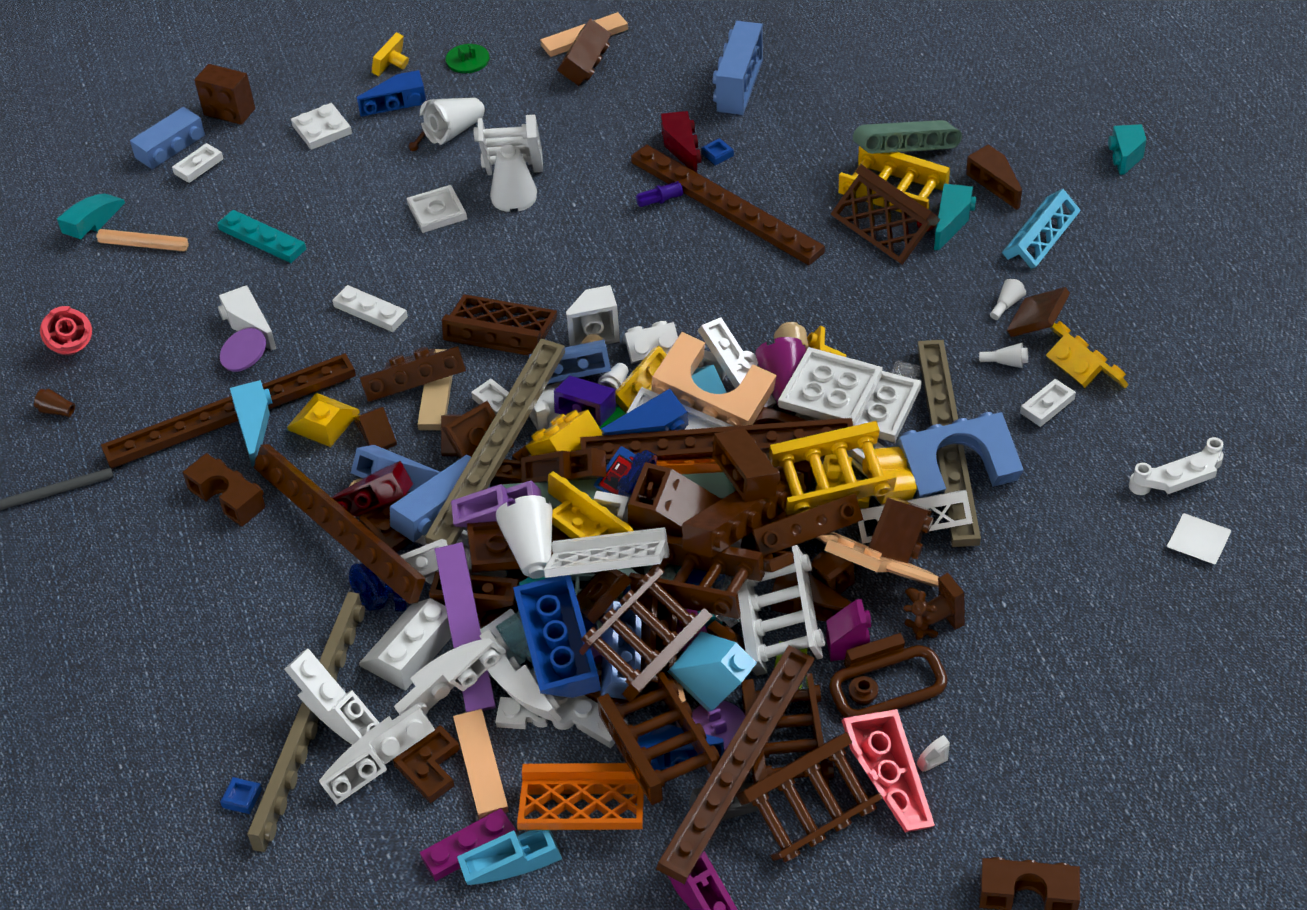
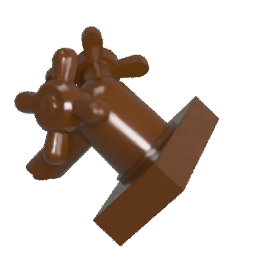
[903,573,965,641]

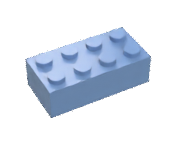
[713,21,763,115]

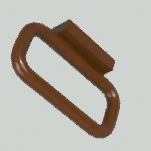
[829,633,948,718]

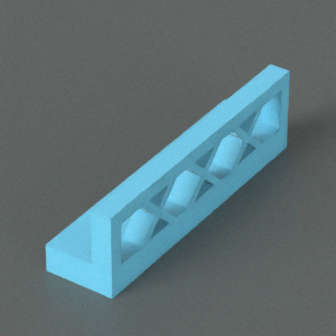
[1002,189,1081,269]

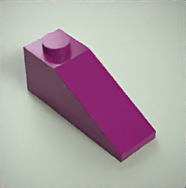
[667,851,738,910]

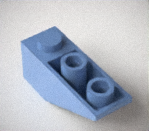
[351,445,440,492]

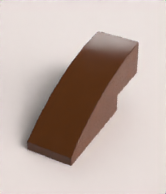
[521,448,607,483]

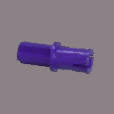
[636,181,683,207]

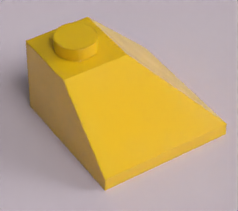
[287,393,360,447]

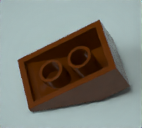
[868,498,934,563]

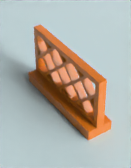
[517,763,645,830]

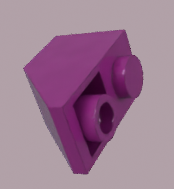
[826,599,871,661]

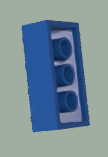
[513,575,601,698]

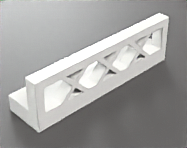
[858,490,973,544]

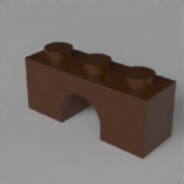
[182,453,266,527]
[979,857,1080,910]

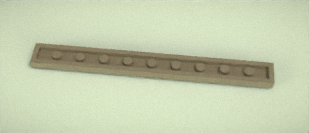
[425,339,565,545]
[917,340,981,547]
[247,592,365,852]

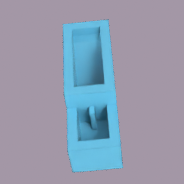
[457,830,562,885]

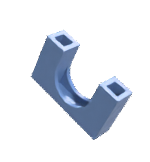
[895,412,1024,499]

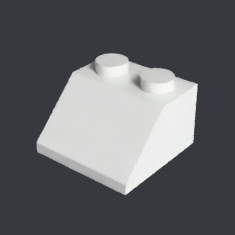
[566,285,620,346]

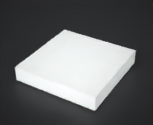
[407,185,467,233]

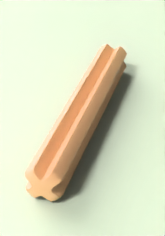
[96,229,189,252]

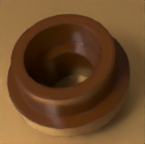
[849,676,879,705]

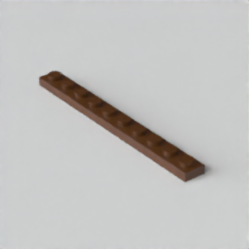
[631,144,825,265]
[101,353,356,469]
[580,418,853,464]
[254,444,426,604]
[656,645,815,885]

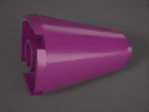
[755,337,807,413]

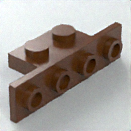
[360,346,466,402]

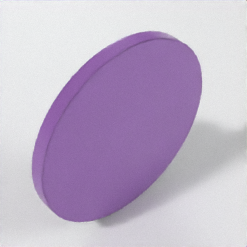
[220,328,266,372]
[692,701,745,752]

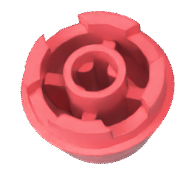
[40,306,92,355]

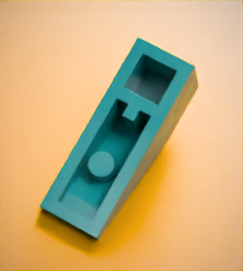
[934,184,977,250]

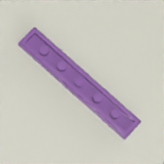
[435,542,496,713]

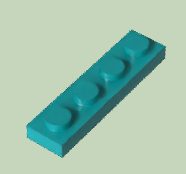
[217,210,306,263]

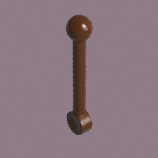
[409,131,425,151]

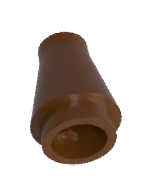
[34,388,75,417]

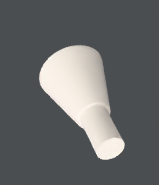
[990,279,1026,320]
[979,343,1028,368]

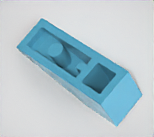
[230,380,272,466]

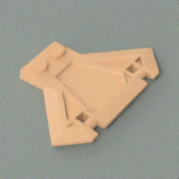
[816,531,939,587]

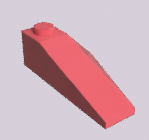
[841,709,935,832]

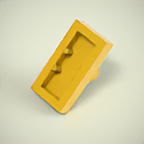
[371,32,409,76]

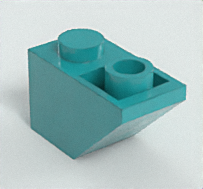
[1108,124,1147,175]

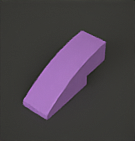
[451,480,541,527]

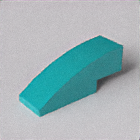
[57,193,125,239]

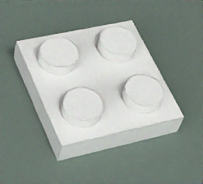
[291,103,352,150]

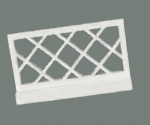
[544,527,670,578]

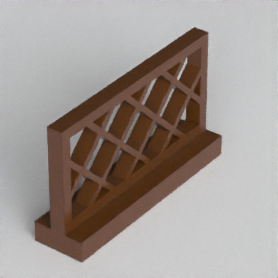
[831,164,940,265]
[442,294,557,356]

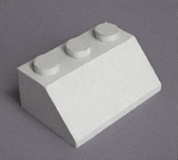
[359,598,452,691]

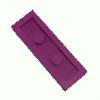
[420,808,517,882]

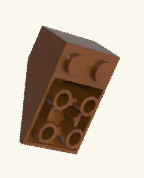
[628,462,721,538]

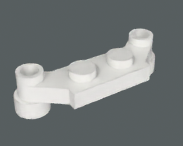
[1129,437,1224,495]

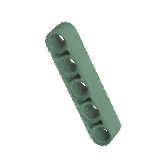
[853,120,962,154]

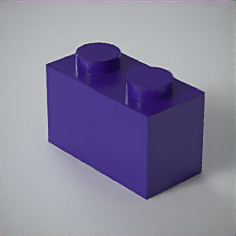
[554,375,616,427]

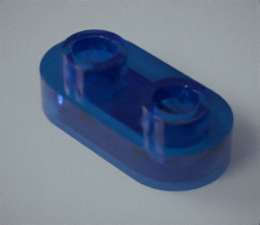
[617,450,657,500]
[349,563,388,610]

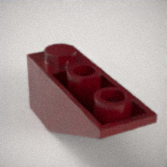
[661,111,701,173]
[332,461,413,517]

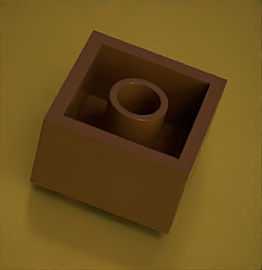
[194,64,256,125]

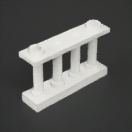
[474,115,543,175]
[738,545,825,676]

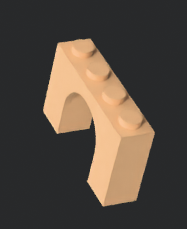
[651,332,776,426]

